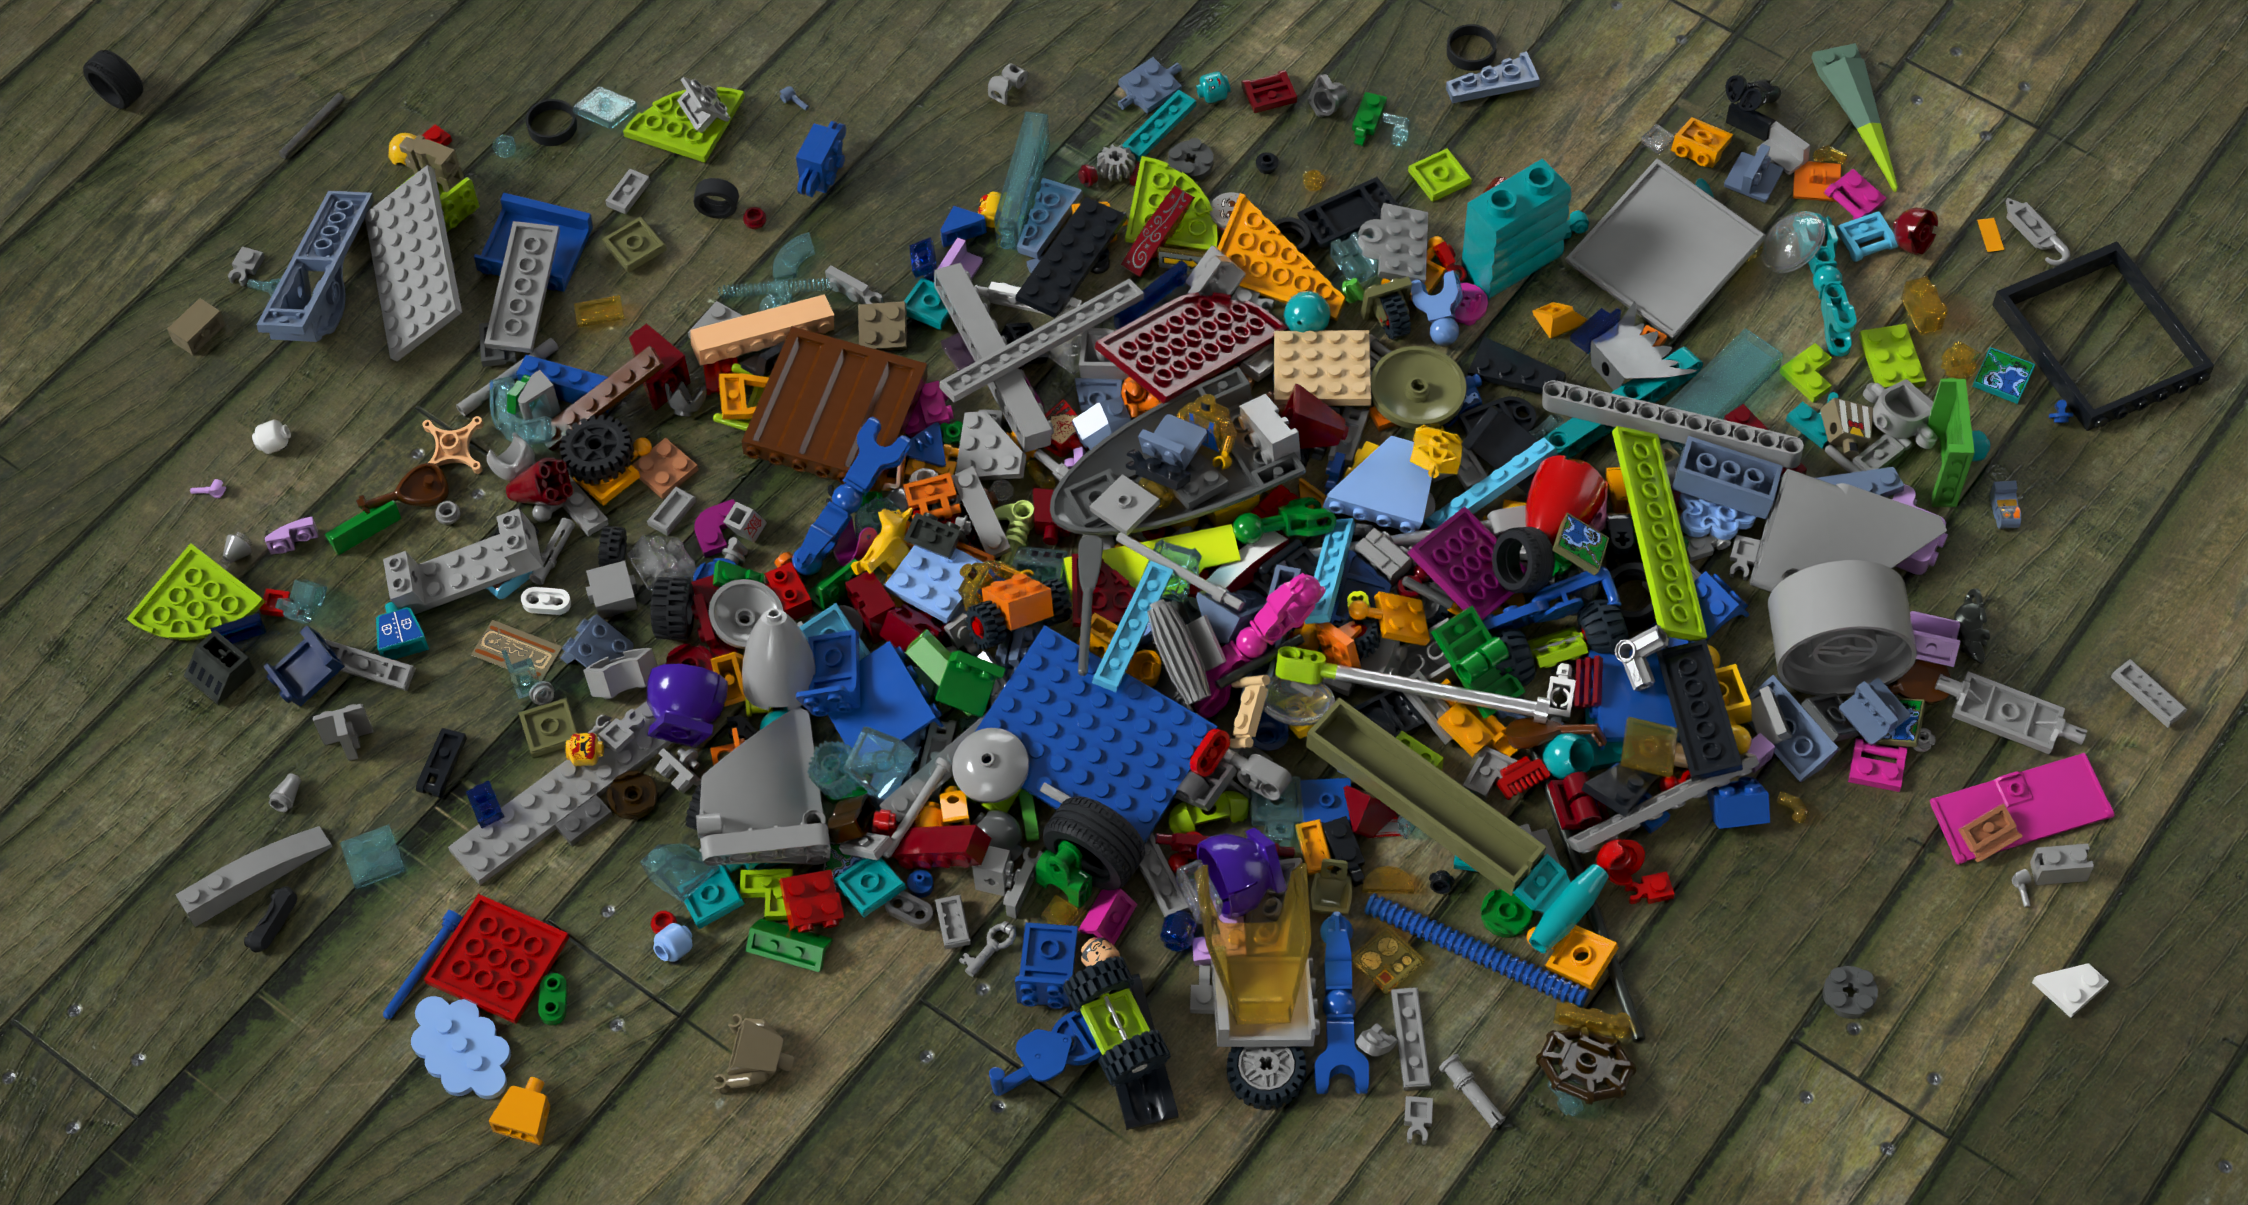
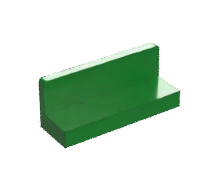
[324,500,402,555]
[746,919,833,972]

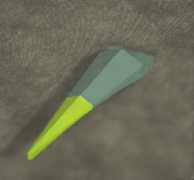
[1811,43,1898,192]

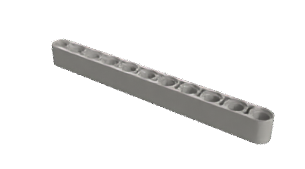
[1542,380,1804,468]

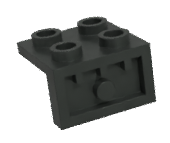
[904,512,969,560]

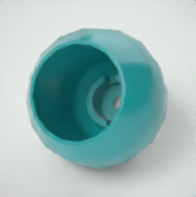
[1284,291,1331,333]
[1543,733,1594,780]

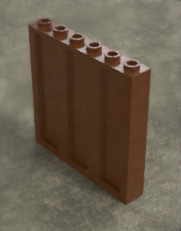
[742,326,928,493]

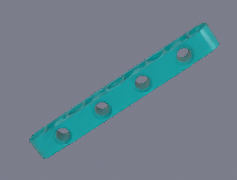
[1540,347,1703,460]

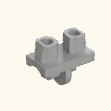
[655,748,701,793]

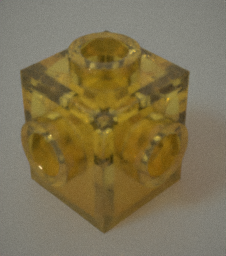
[1940,341,1981,379]

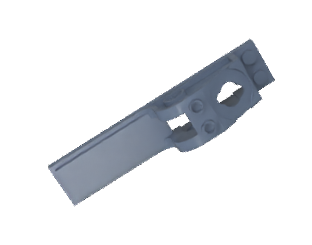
[256,191,374,342]

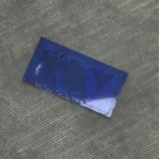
[210,613,266,644]

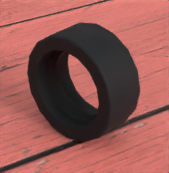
[693,178,739,218]
[1273,217,1311,256]

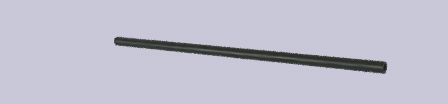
[1517,694,1646,1043]

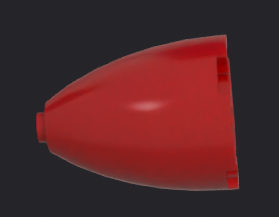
[1525,455,1607,546]

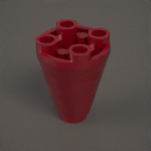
[506,458,573,506]

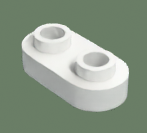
[521,587,571,615]

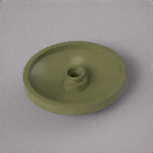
[1371,346,1466,430]

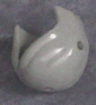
[487,432,535,481]

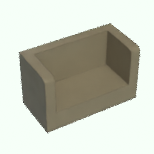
[167,298,226,355]

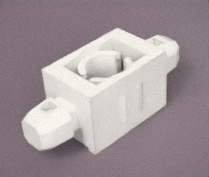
[1546,663,1576,725]

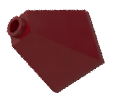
[1281,383,1349,449]

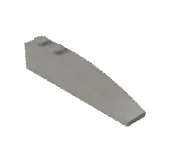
[175,826,332,927]

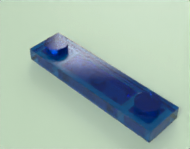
[1114,260,1187,330]

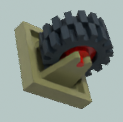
[1361,276,1412,339]

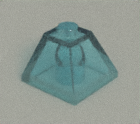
[843,726,917,798]
[640,844,719,902]

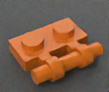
[903,473,961,520]

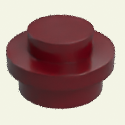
[1078,164,1098,188]
[743,207,766,229]

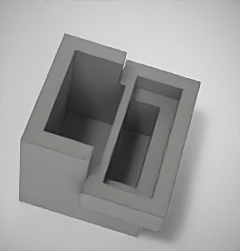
[586,561,638,618]

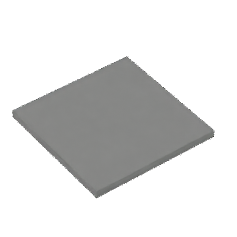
[1565,158,1766,341]

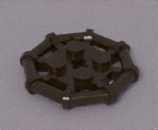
[1536,1024,1636,1105]

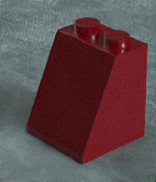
[629,323,691,411]

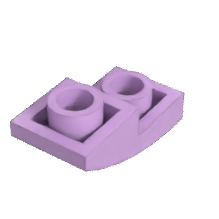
[265,517,318,554]

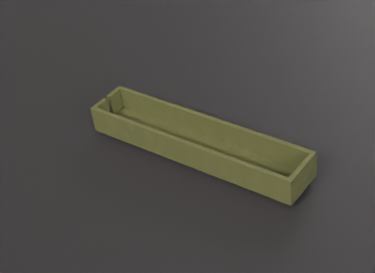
[1306,698,1546,896]

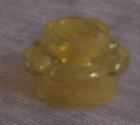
[1303,170,1325,191]

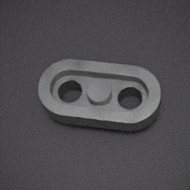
[885,891,933,929]

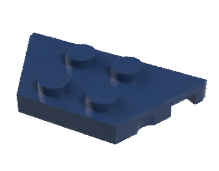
[1330,550,1392,632]

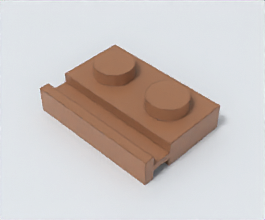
[1958,803,2023,862]

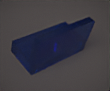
[1570,308,1621,354]

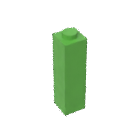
[905,629,988,717]

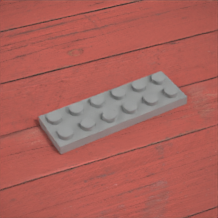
[484,221,560,353]

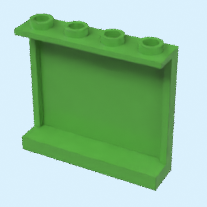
[1927,378,1975,507]

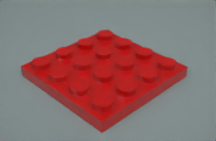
[424,894,570,1024]

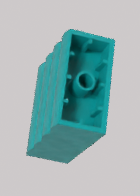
[1461,158,1571,300]

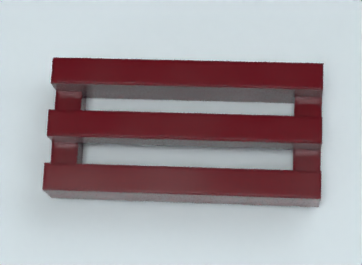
[1575,655,1603,709]

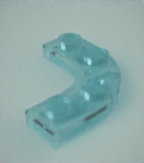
[490,377,552,445]

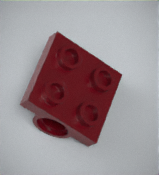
[1547,772,1609,830]

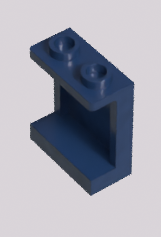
[264,625,345,707]

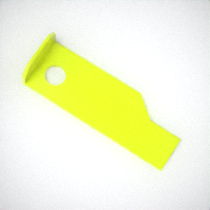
[1064,524,1241,607]

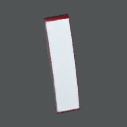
[1201,531,1290,593]

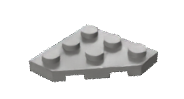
[955,411,1026,481]

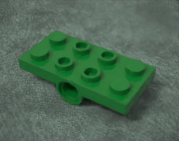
[1431,606,1526,718]

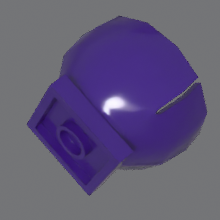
[647,664,728,748]
[1196,827,1287,919]

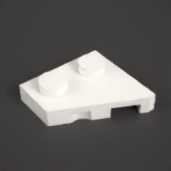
[2032,963,2109,1018]

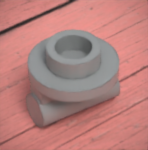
[722,537,748,565]

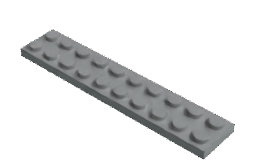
[448,701,673,885]

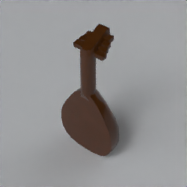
[356,463,449,515]
[1888,660,1951,704]
[1506,718,1607,749]

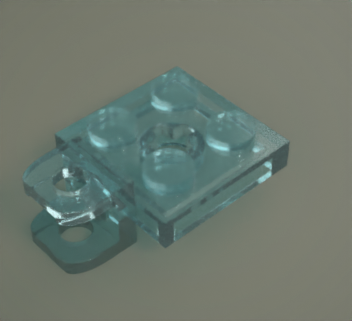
[1249,777,1304,847]

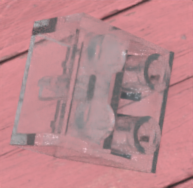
[627,535,697,591]

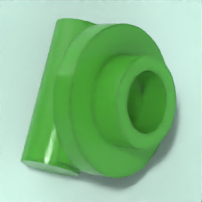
[1340,278,1365,303]

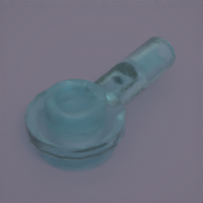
[247,278,281,297]

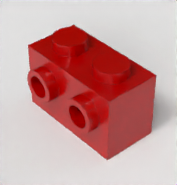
[764,562,814,620]

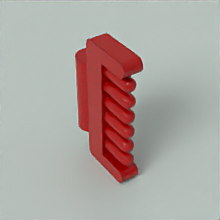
[1497,756,1550,800]

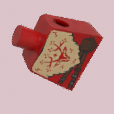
[1044,399,1088,457]

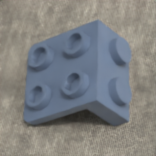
[1138,414,1207,470]
[560,614,634,668]

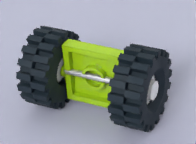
[1063,956,1171,1086]

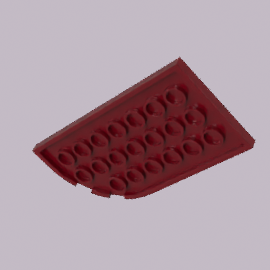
[1094,292,1289,404]

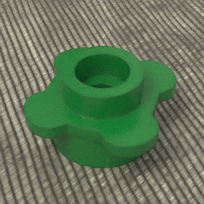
[940,421,963,445]

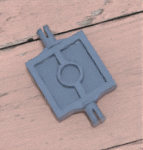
[1118,57,1182,114]

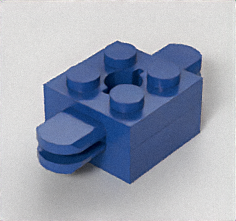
[796,121,846,197]

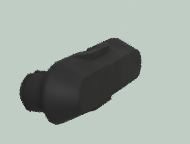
[244,886,297,953]

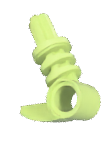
[994,500,1035,568]

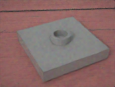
[1090,474,1160,536]

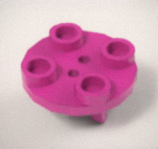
[1454,283,1488,326]

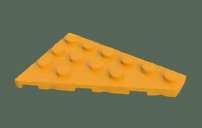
[1218,193,1346,321]

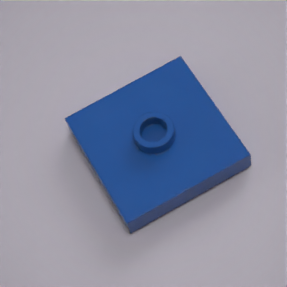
[1299,778,1352,827]

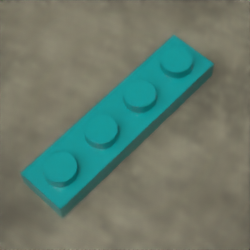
[1122,90,1196,162]

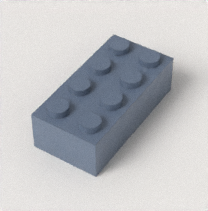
[1671,436,1783,519]

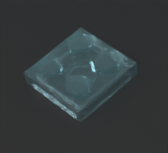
[340,825,406,889]

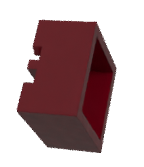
[845,571,896,644]
[879,603,951,656]

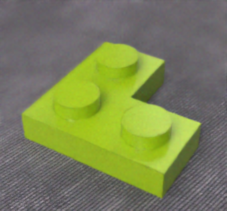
[1779,343,1832,403]
[740,869,794,921]

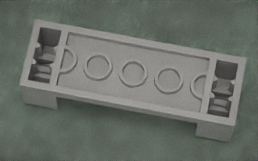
[383,508,543,615]

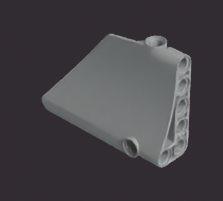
[696,707,831,866]

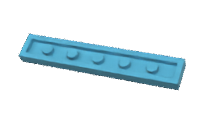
[1424,438,1559,529]
[1305,518,1355,624]
[1092,561,1173,692]

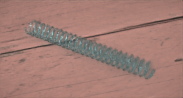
[718,277,833,298]

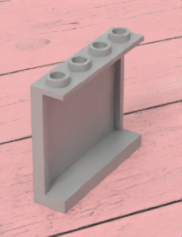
[1211,947,1320,1047]

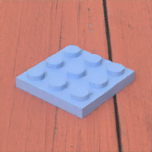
[884,545,988,624]

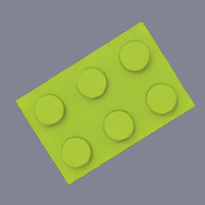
[1859,324,1926,389]

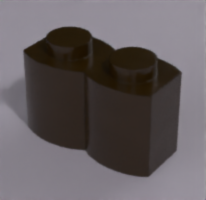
[827,793,876,844]

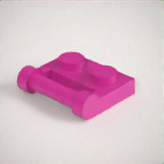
[1824,169,1887,220]
[1848,738,1907,792]

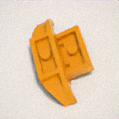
[1437,679,1518,758]

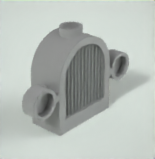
[1863,379,1937,449]

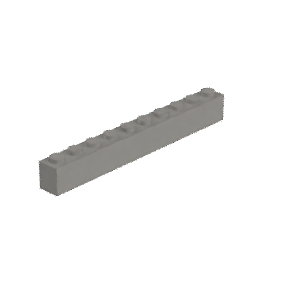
[934,263,1054,453]

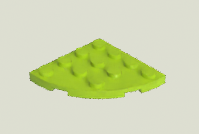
[623,87,745,163]
[1125,156,1218,253]
[127,543,266,640]

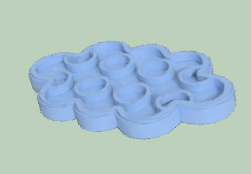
[1678,492,1757,540]
[411,996,511,1099]

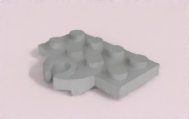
[1357,203,1428,283]

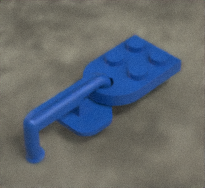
[1482,566,1622,635]
[989,1011,1102,1096]

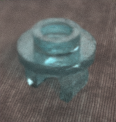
[493,135,516,158]

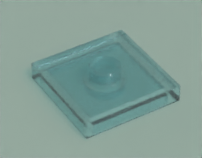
[573,86,637,129]

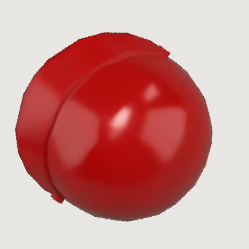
[1596,839,1645,886]

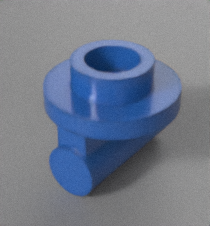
[2049,400,2074,423]

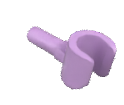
[190,479,226,498]

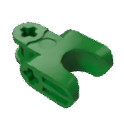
[1036,841,1092,909]

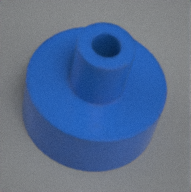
[907,870,934,898]

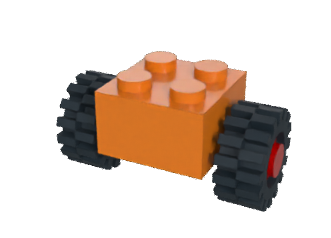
[965,574,1072,650]

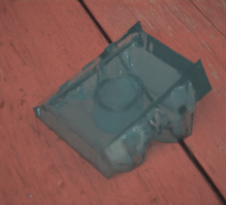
[1137,539,1202,602]

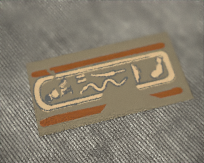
[471,620,563,682]

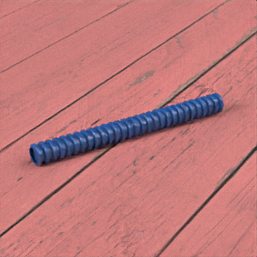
[1365,893,1589,1010]

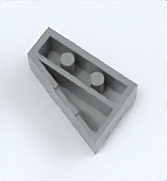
[1238,394,1301,465]

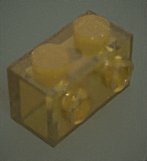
[1901,276,1948,335]

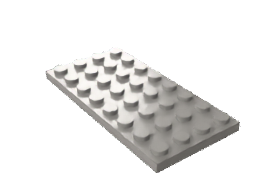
[365,165,462,361]

